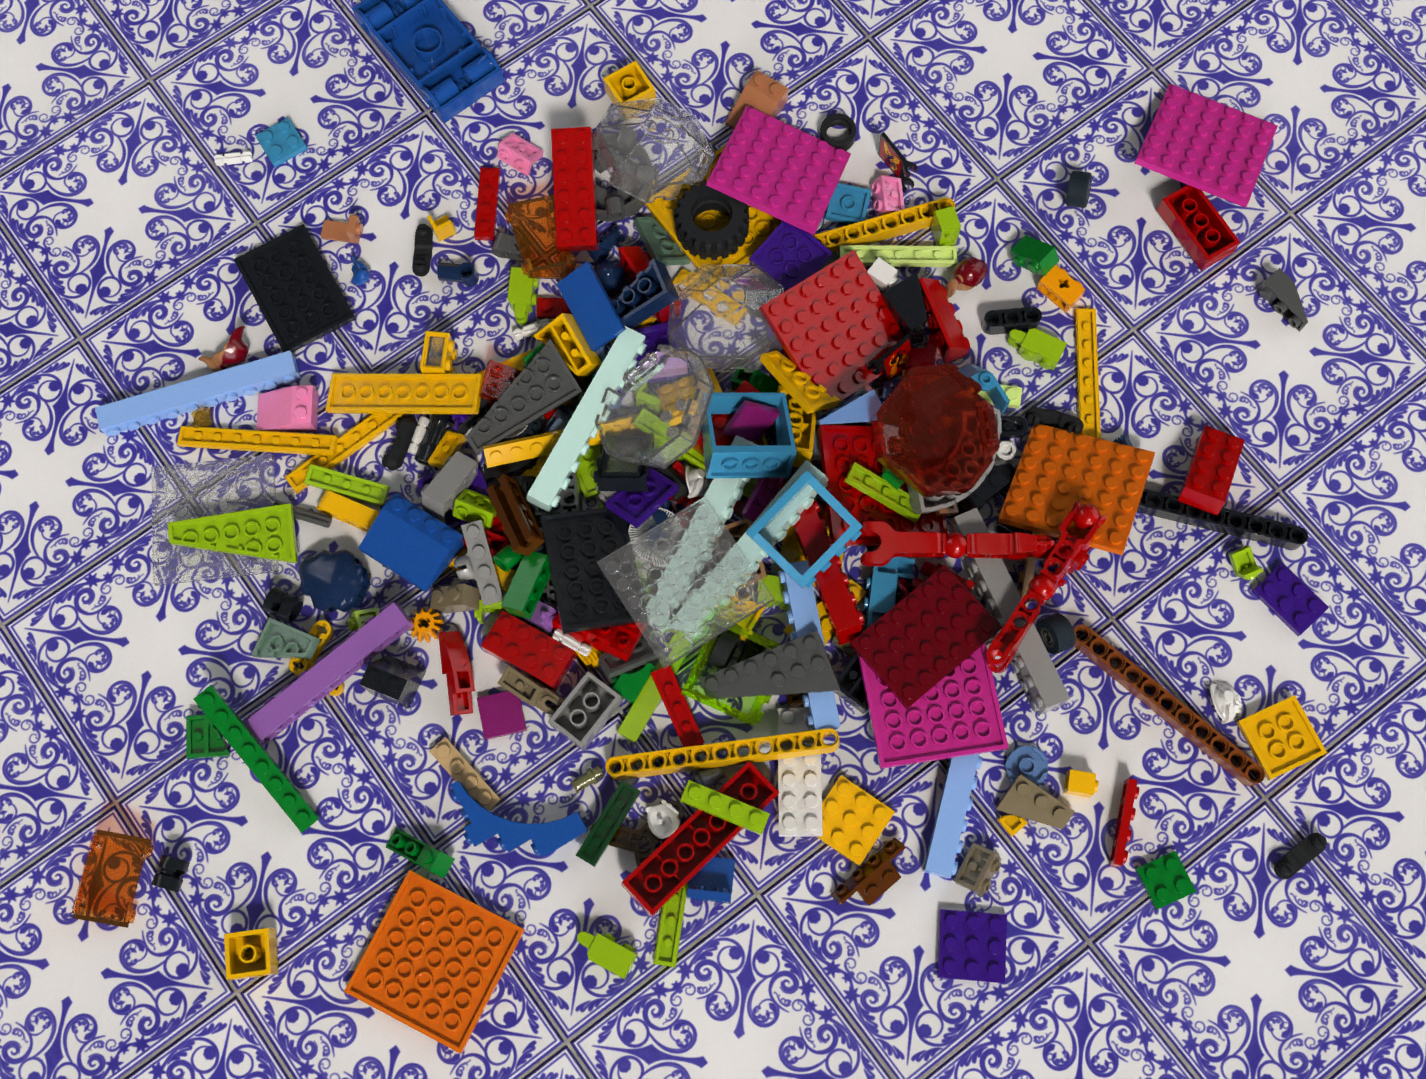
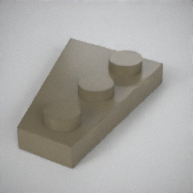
[995,773,1075,829]

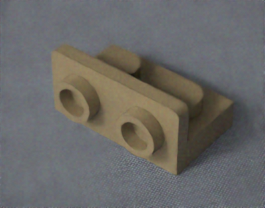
[953,842,1001,897]

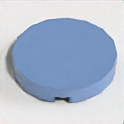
[1005,745,1048,785]

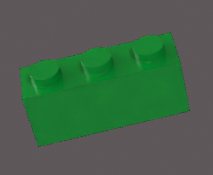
[501,551,551,620]

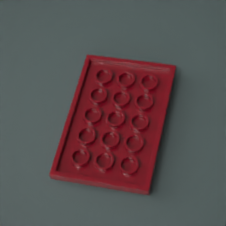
[849,565,1002,709]

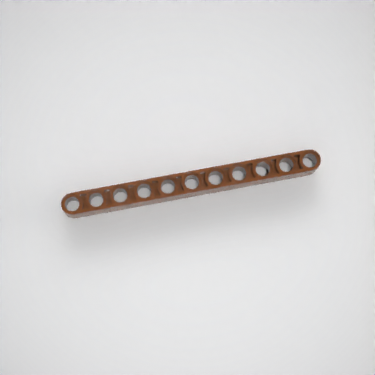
[1073,624,1265,787]

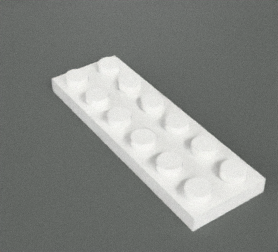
[778,708,823,837]

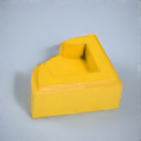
[997,815,1028,837]

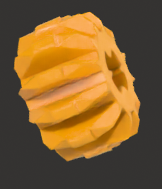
[409,607,444,643]

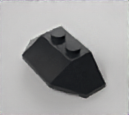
[950,458,1016,518]

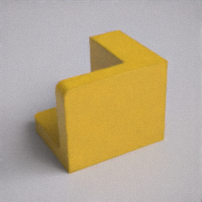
[427,215,456,242]

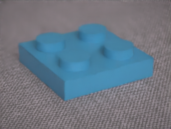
[255,118,308,167]
[826,183,872,225]

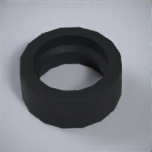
[820,113,857,151]
[708,628,741,670]

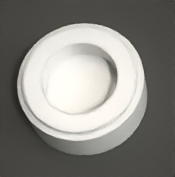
[996,441,1016,461]

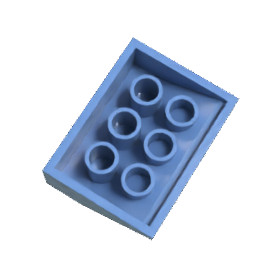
[816,389,886,425]

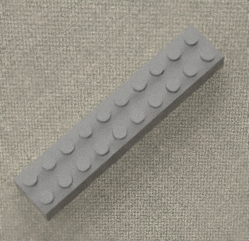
[948,508,1070,716]

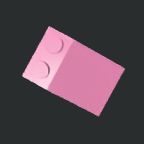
[256,385,319,432]

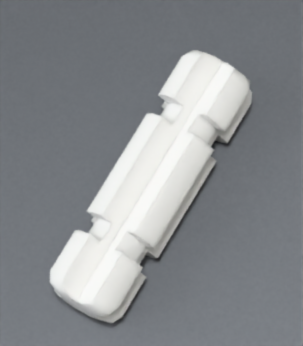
[214,151,253,166]
[512,318,550,341]
[408,416,430,455]
[552,628,592,656]

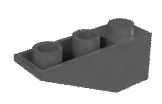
[1257,268,1308,332]

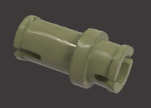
[570,765,605,793]

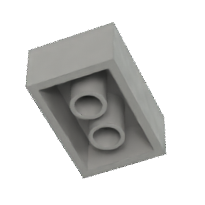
[548,671,623,751]

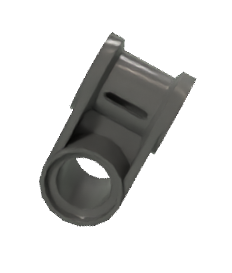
[491,232,531,262]

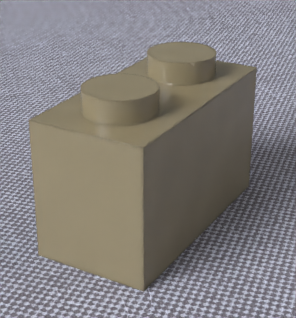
[430,584,480,614]

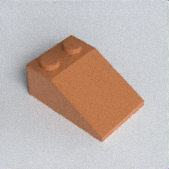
[725,70,789,129]

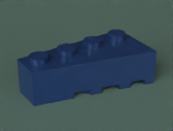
[611,258,679,339]

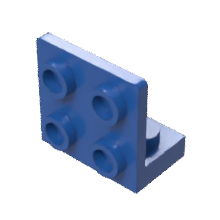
[686,857,735,904]

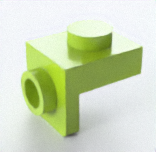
[1228,545,1263,580]
[474,599,506,624]

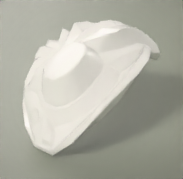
[685,466,712,498]
[1209,682,1242,724]
[645,799,680,839]

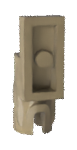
[497,665,565,716]

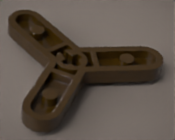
[590,800,684,867]

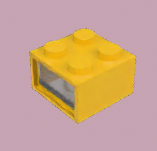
[420,331,458,374]

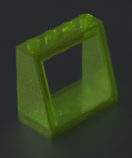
[681,615,781,726]

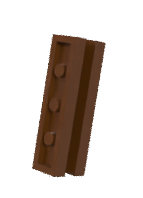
[486,474,545,556]

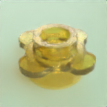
[191,408,212,428]

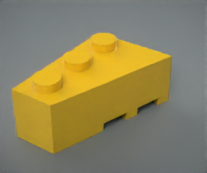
[534,313,602,376]

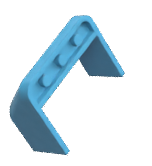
[907,364,1010,448]

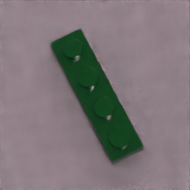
[576,780,641,867]

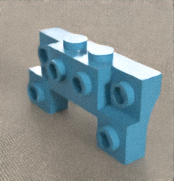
[863,557,915,630]

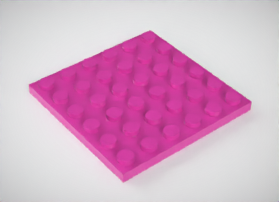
[1134,84,1278,208]
[706,106,851,235]
[858,643,1009,769]

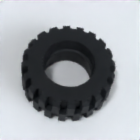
[674,181,749,260]

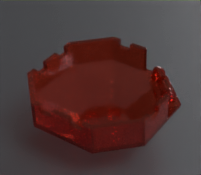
[871,363,1000,498]

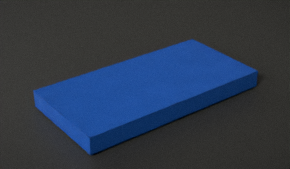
[556,261,626,352]

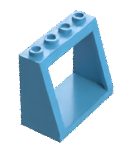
[700,392,797,479]
[746,471,863,588]

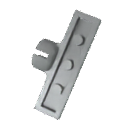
[454,520,504,606]

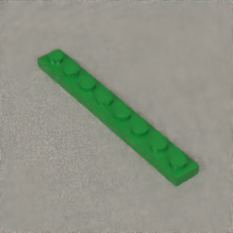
[194,685,320,833]

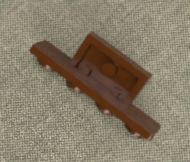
[830,838,906,906]

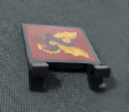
[878,132,917,193]
[867,334,913,395]

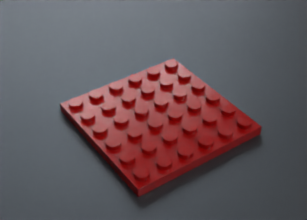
[759,250,914,412]
[818,425,948,546]

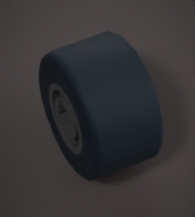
[1066,171,1092,208]
[1036,613,1075,655]

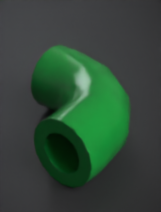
[493,543,524,572]

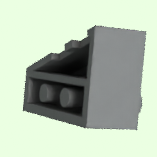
[421,451,478,524]

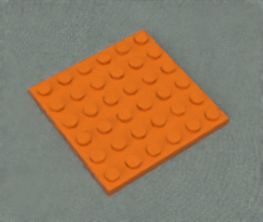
[998,424,1155,556]
[344,870,525,1054]

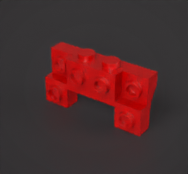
[552,613,648,662]

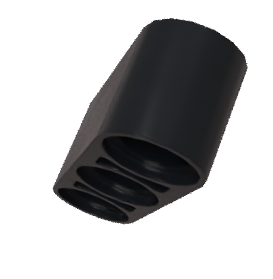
[982,307,1042,335]

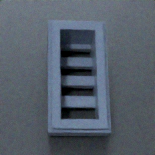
[541,409,571,434]

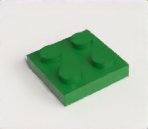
[1135,851,1197,910]

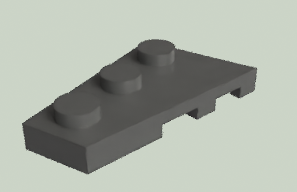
[598,627,664,679]

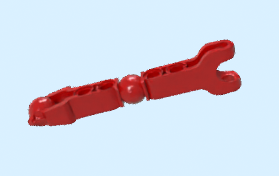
[986,500,1106,673]
[860,521,1055,567]

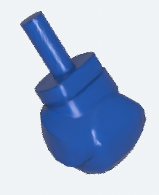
[350,255,371,285]

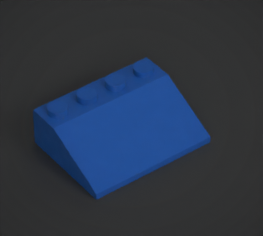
[358,493,464,592]

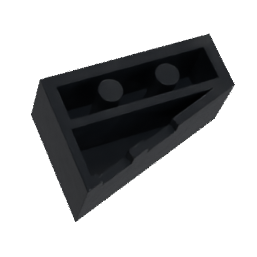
[834,653,868,714]

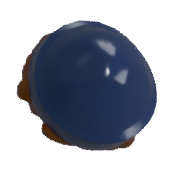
[594,260,627,295]

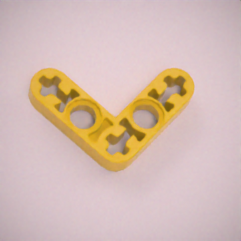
[289,620,345,697]

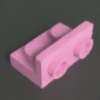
[497,133,544,176]
[871,175,905,217]

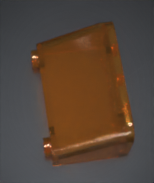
[505,195,576,279]
[71,829,154,928]

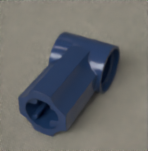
[437,262,479,287]

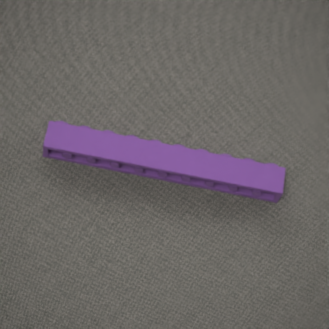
[244,602,415,746]

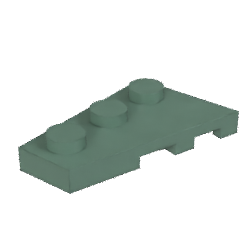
[634,217,690,266]
[251,617,321,659]

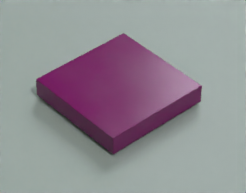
[723,400,780,442]
[477,691,527,740]

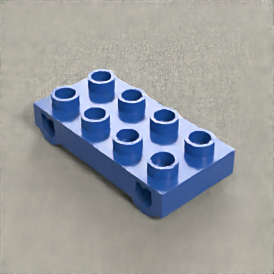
[352,0,505,123]

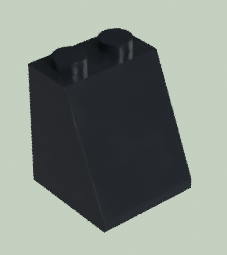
[882,273,928,344]
[360,655,426,709]

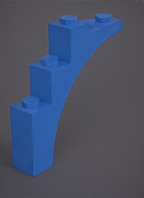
[450,781,589,858]

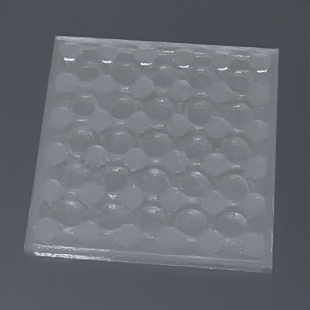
[151,454,279,586]
[597,497,774,669]

